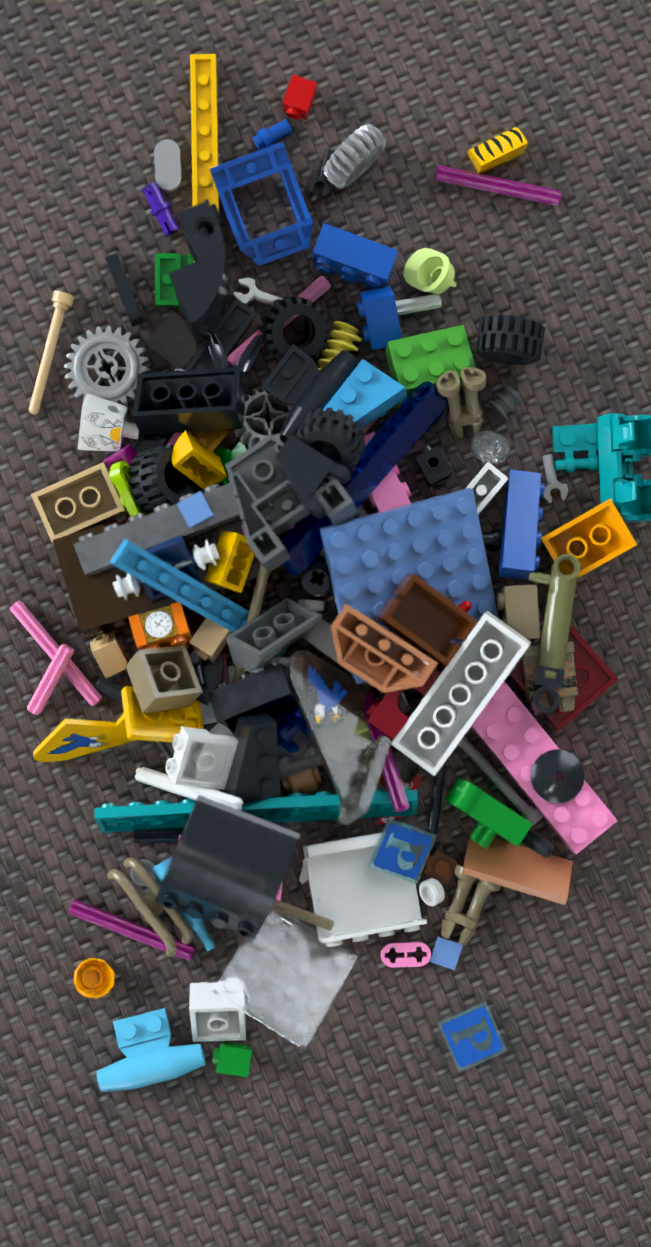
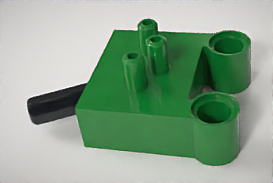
[444,777,554,858]

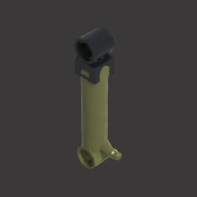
[528,554,580,715]

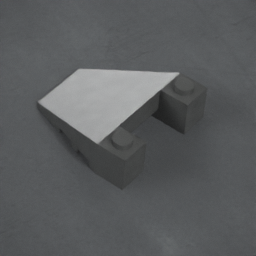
[226,434,357,573]

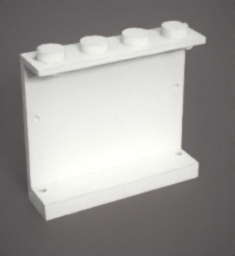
[303,828,427,947]

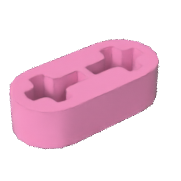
[380,941,431,968]

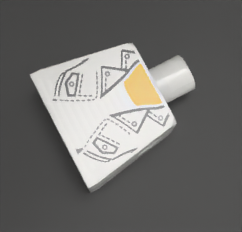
[78,394,140,451]

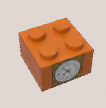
[128,602,192,650]

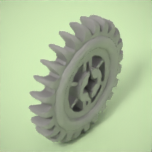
[64,326,150,407]

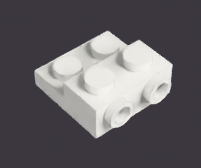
[166,727,238,789]

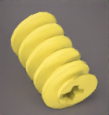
[317,321,362,371]

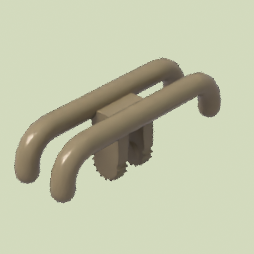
[107,857,193,957]

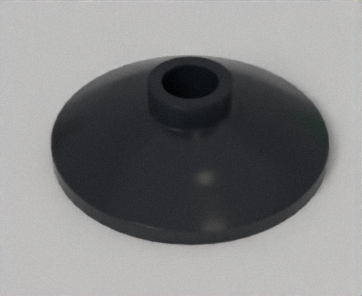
[531,750,584,803]

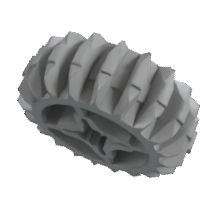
[324,124,386,189]
[235,389,293,449]

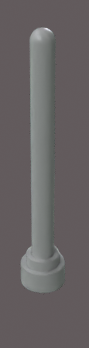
[458,736,543,827]

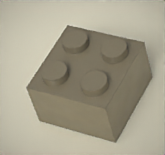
[496,585,540,641]
[126,645,202,713]

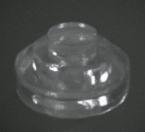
[471,431,510,463]

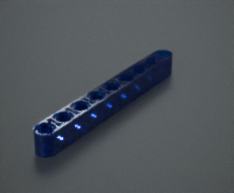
[281,382,447,575]

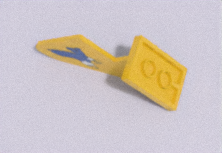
[33,686,204,762]

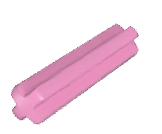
[27,644,74,715]

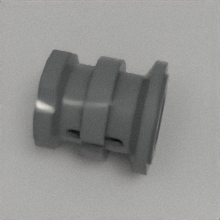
[488,385,523,421]

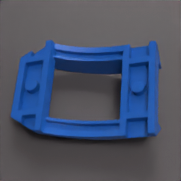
[210,142,313,266]

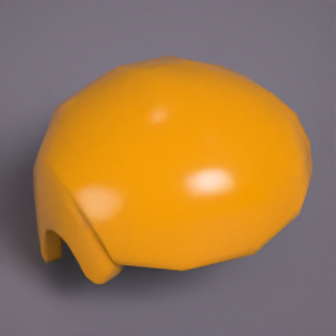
[74,958,115,999]

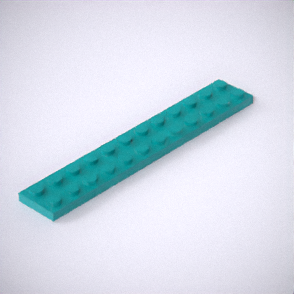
[94,787,418,833]

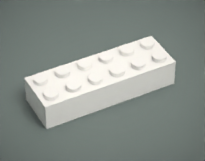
[391,611,531,776]

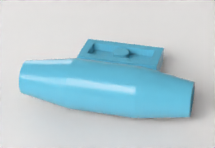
[97,1008,206,1092]

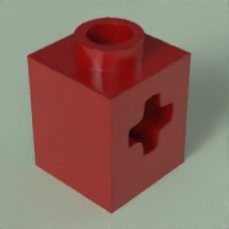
[282,74,317,120]

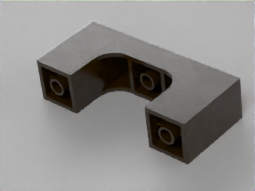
[53,518,287,638]

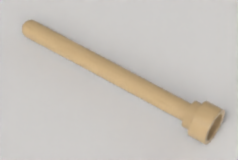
[29,291,74,415]

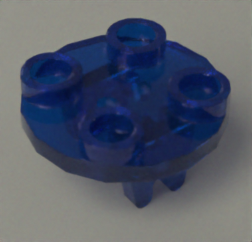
[277,705,315,754]

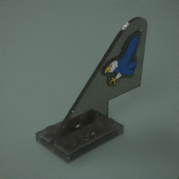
[288,650,392,825]

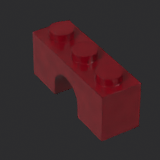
[367,669,441,740]

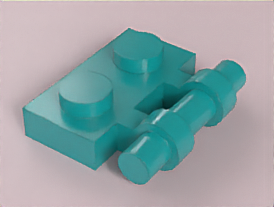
[552,423,599,473]

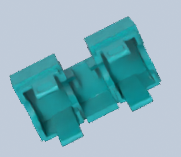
[597,413,651,522]

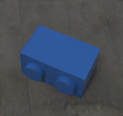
[357,286,402,350]

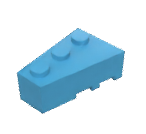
[323,359,408,430]

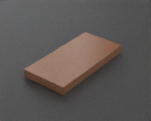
[462,831,573,905]

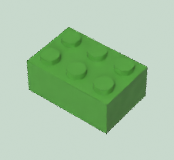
[385,325,476,399]

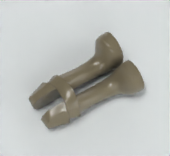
[436,367,487,438]
[441,864,502,945]

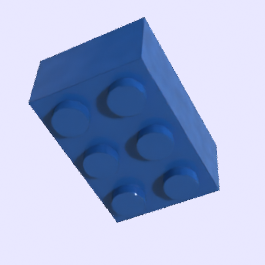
[313,223,398,290]

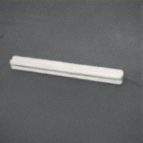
[135,767,243,811]

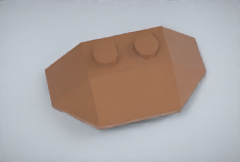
[331,604,438,693]

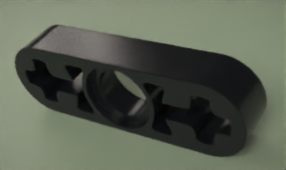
[105,253,144,327]

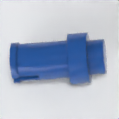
[252,119,293,150]

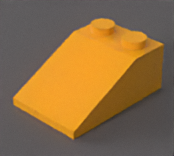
[541,498,637,578]

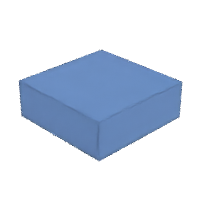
[177,491,214,529]
[429,936,463,970]

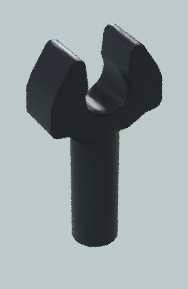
[307,149,335,199]

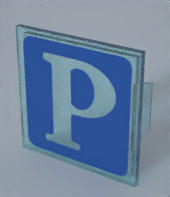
[368,818,437,883]
[437,1001,507,1072]

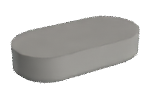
[154,139,182,193]

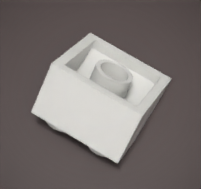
[189,981,246,1042]

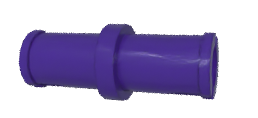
[142,182,180,236]

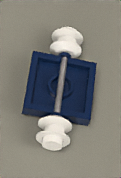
[113,535,220,602]

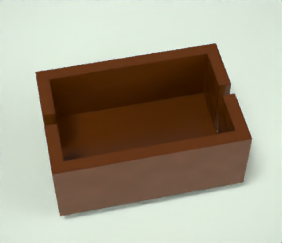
[375,573,478,666]

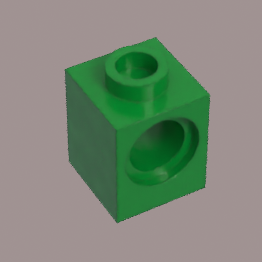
[212,1042,253,1078]

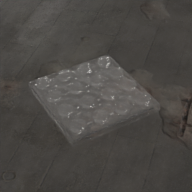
[212,909,358,1049]

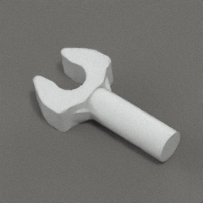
[234,278,283,306]

